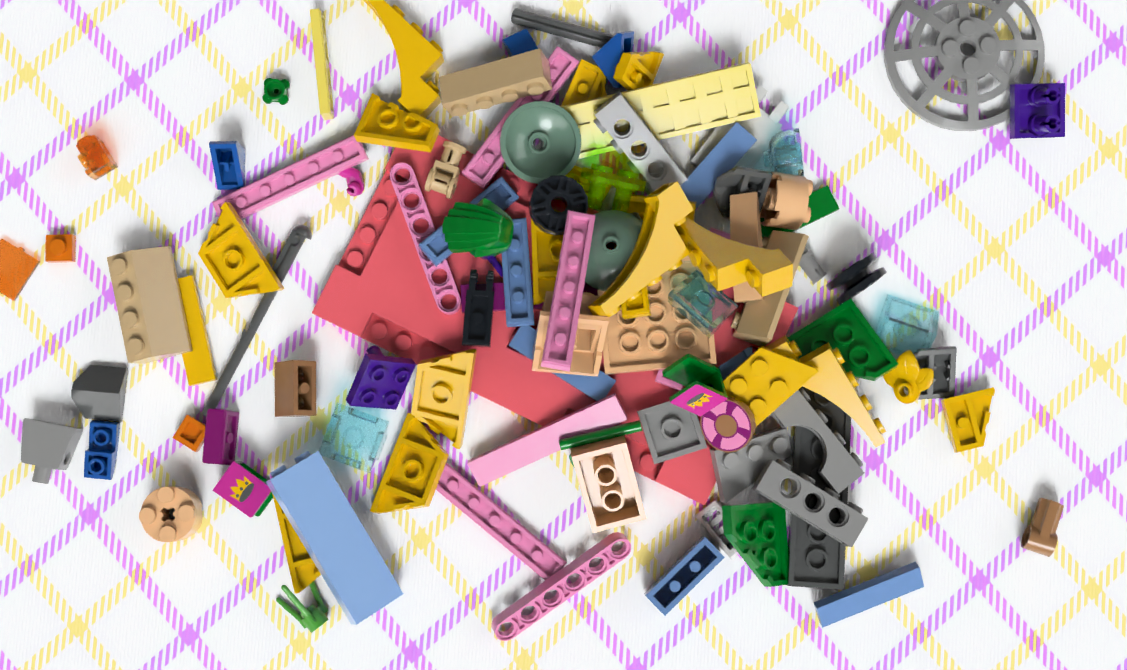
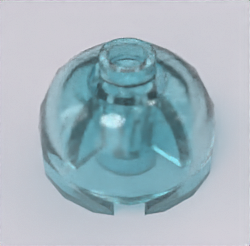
[763,128,804,176]

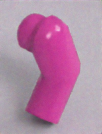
[337,167,365,197]

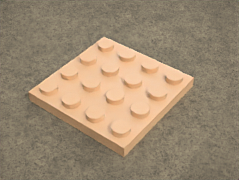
[598,255,717,375]

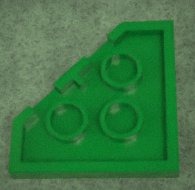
[787,299,898,381]
[722,502,789,587]

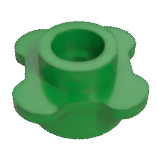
[262,78,290,105]

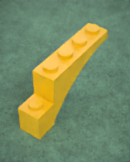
[363,0,444,119]
[588,181,694,317]
[675,216,793,297]
[765,335,887,448]

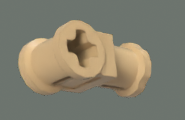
[425,141,467,199]

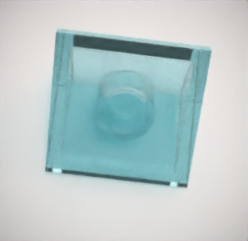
[668,269,738,338]
[875,294,939,355]

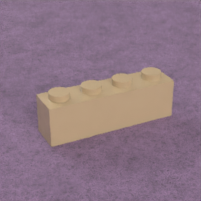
[439,48,552,117]

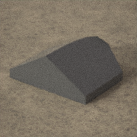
[713,166,773,218]
[913,346,957,400]
[71,365,128,422]

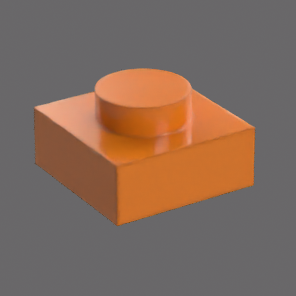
[45,234,76,263]
[172,415,206,452]

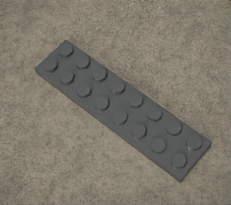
[787,386,851,590]

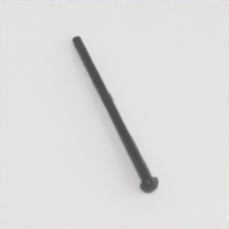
[201,225,312,416]

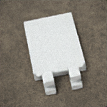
[690,85,789,169]

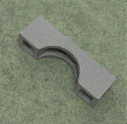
[771,387,865,494]

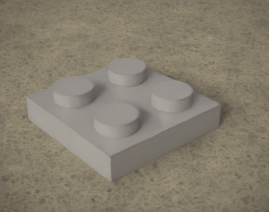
[637,401,707,464]

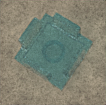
[319,402,390,473]

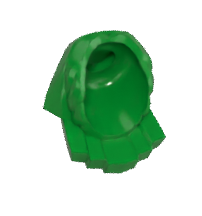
[442,198,514,257]

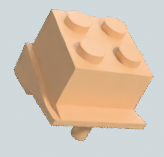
[532,291,609,377]

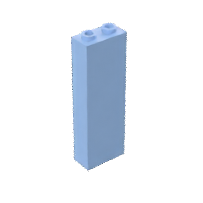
[266,451,403,625]

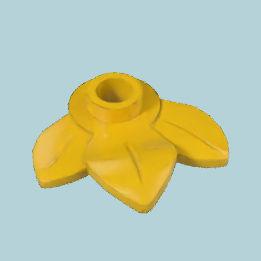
[883,350,934,404]

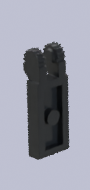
[462,269,495,348]

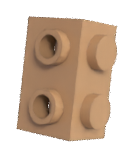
[274,360,317,417]

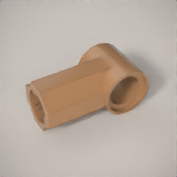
[1021,498,1064,557]

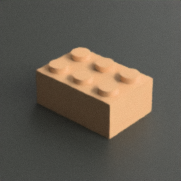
[570,435,647,533]

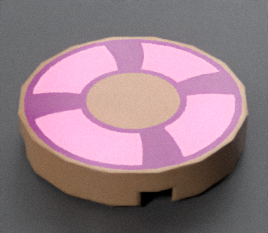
[700,396,756,453]

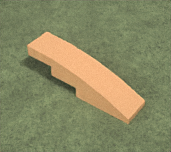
[730,192,764,303]

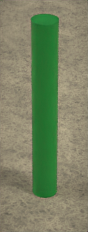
[559,420,642,451]

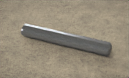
[511,8,614,48]

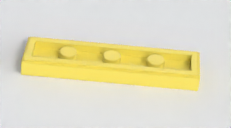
[310,8,335,120]

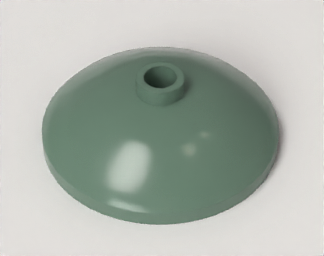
[500,101,581,184]
[585,210,642,291]

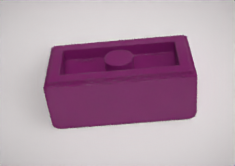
[202,409,239,465]

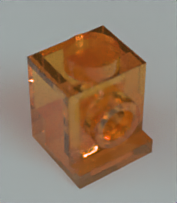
[76,135,118,181]

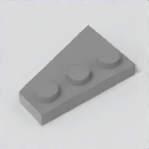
[710,427,792,503]

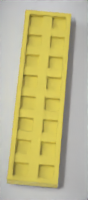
[560,62,761,159]

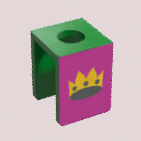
[662,354,728,417]
[212,461,273,518]

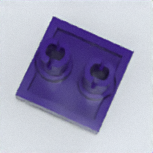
[1010,83,1065,139]
[346,345,416,410]

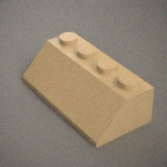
[731,230,809,347]
[107,246,193,364]

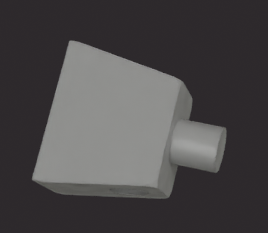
[21,418,83,484]

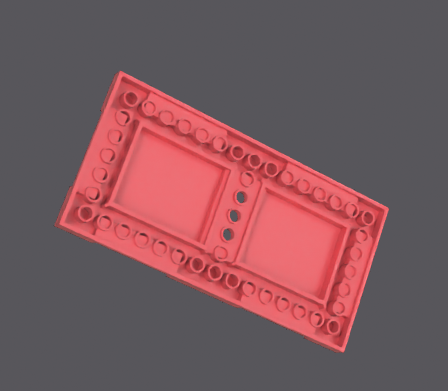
[312,135,798,505]

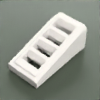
[695,499,739,561]

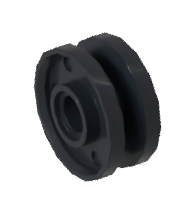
[529,175,588,236]
[826,252,888,305]

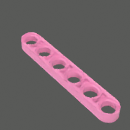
[390,162,461,315]
[491,532,632,641]

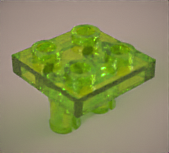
[581,163,646,213]

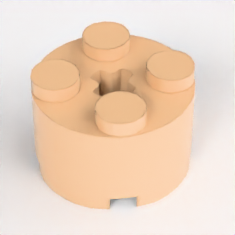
[760,172,813,230]
[139,486,203,543]

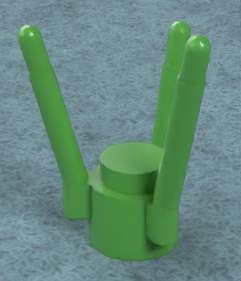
[276,581,329,633]

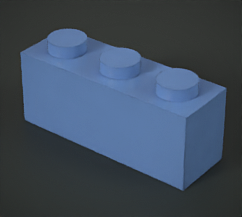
[644,536,725,616]

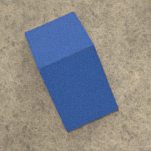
[592,31,634,88]
[209,141,245,190]

